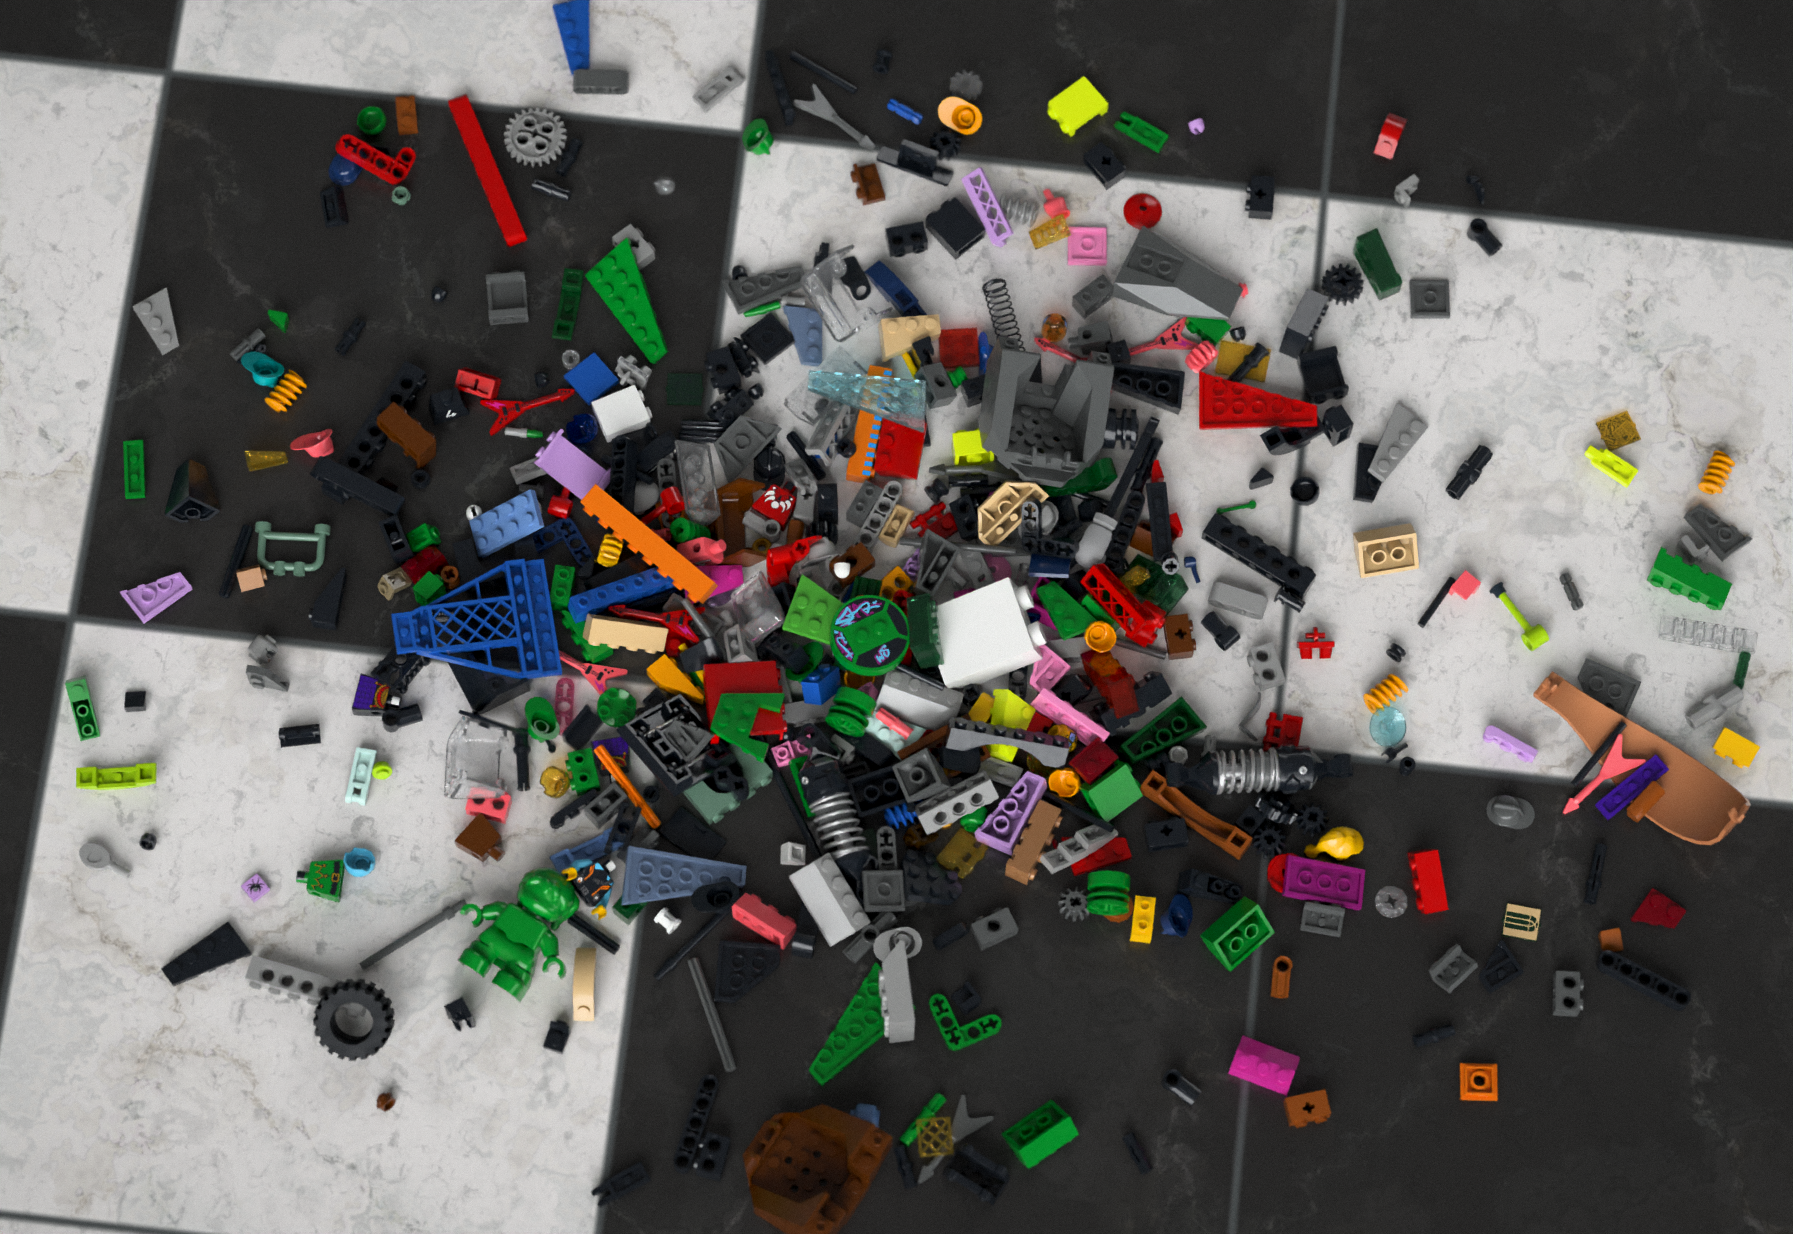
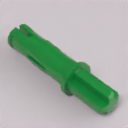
[899,1093,946,1147]

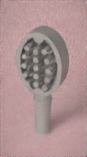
[79,843,131,878]

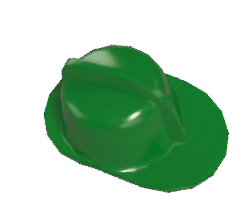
[742,118,774,155]
[785,642,824,685]
[525,697,560,743]

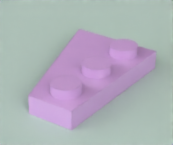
[120,572,193,624]

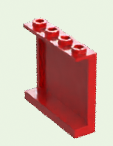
[702,661,787,744]

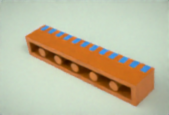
[846,365,896,483]

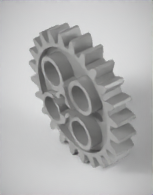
[504,106,567,167]

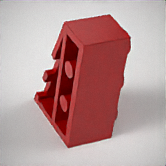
[1407,848,1449,914]

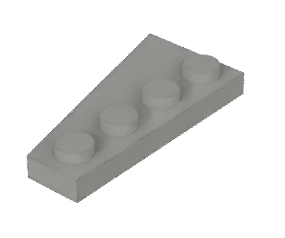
[1368,403,1428,482]

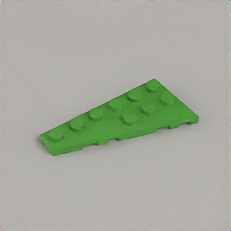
[782,574,843,645]

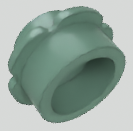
[392,186,411,205]

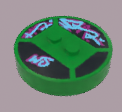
[829,595,911,676]

